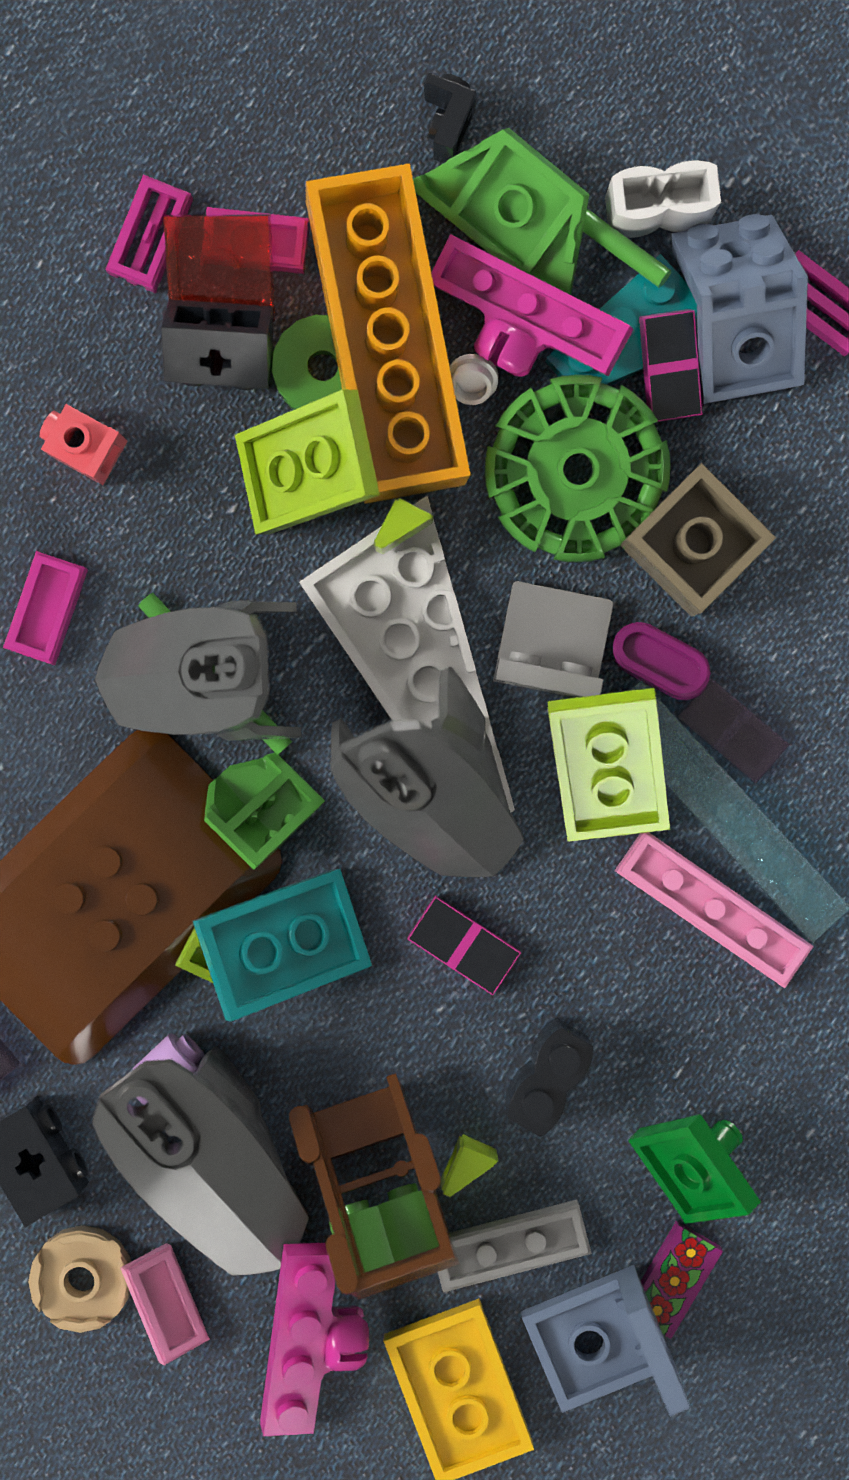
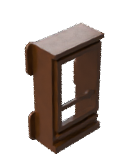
[289,1073,459,1299]

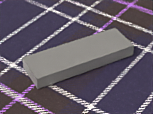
[438,1200,592,1292]

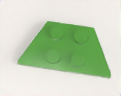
[413,128,590,295]

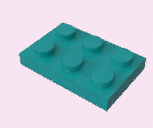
[193,869,372,1022]

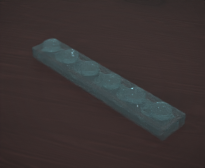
[628,680,849,942]

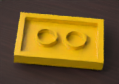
[383,1299,534,1480]

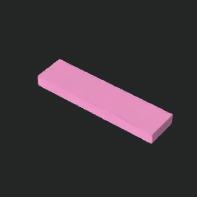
[615,832,814,988]

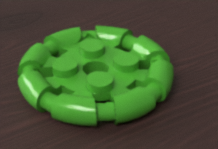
[485,374,671,563]

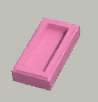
[120,1244,210,1365]

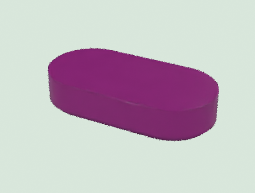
[613,622,710,700]

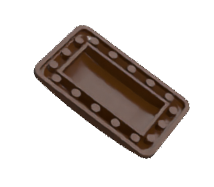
[0,730,283,1065]

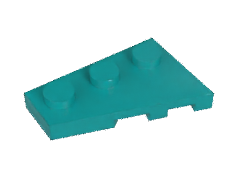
[545,254,698,386]

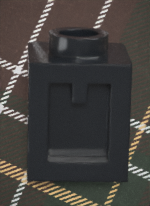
[424,73,476,163]

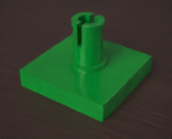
[628,1114,761,1224]

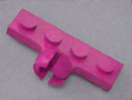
[431,234,633,377]
[260,1243,369,1436]

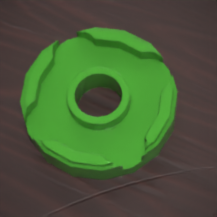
[272,314,342,410]

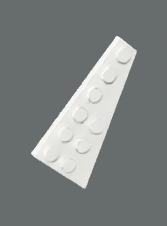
[299,496,515,812]

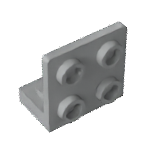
[493,581,613,698]

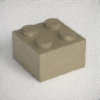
[621,463,776,617]

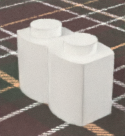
[605,160,721,238]

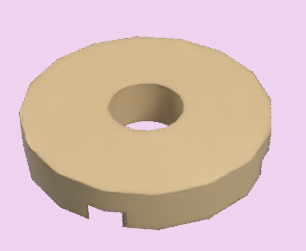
[28,1225,131,1333]

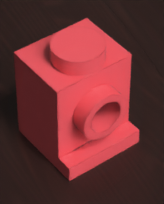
[39,404,128,485]

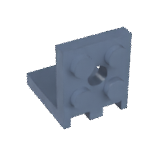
[672,214,808,404]
[521,1265,690,1416]

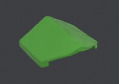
[204,753,325,870]

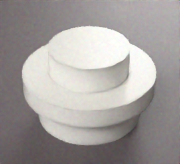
[449,354,498,405]

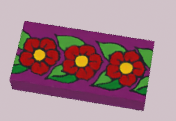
[641,1220,723,1339]

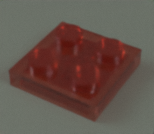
[163,214,275,323]

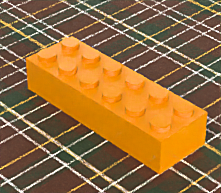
[306,163,471,504]

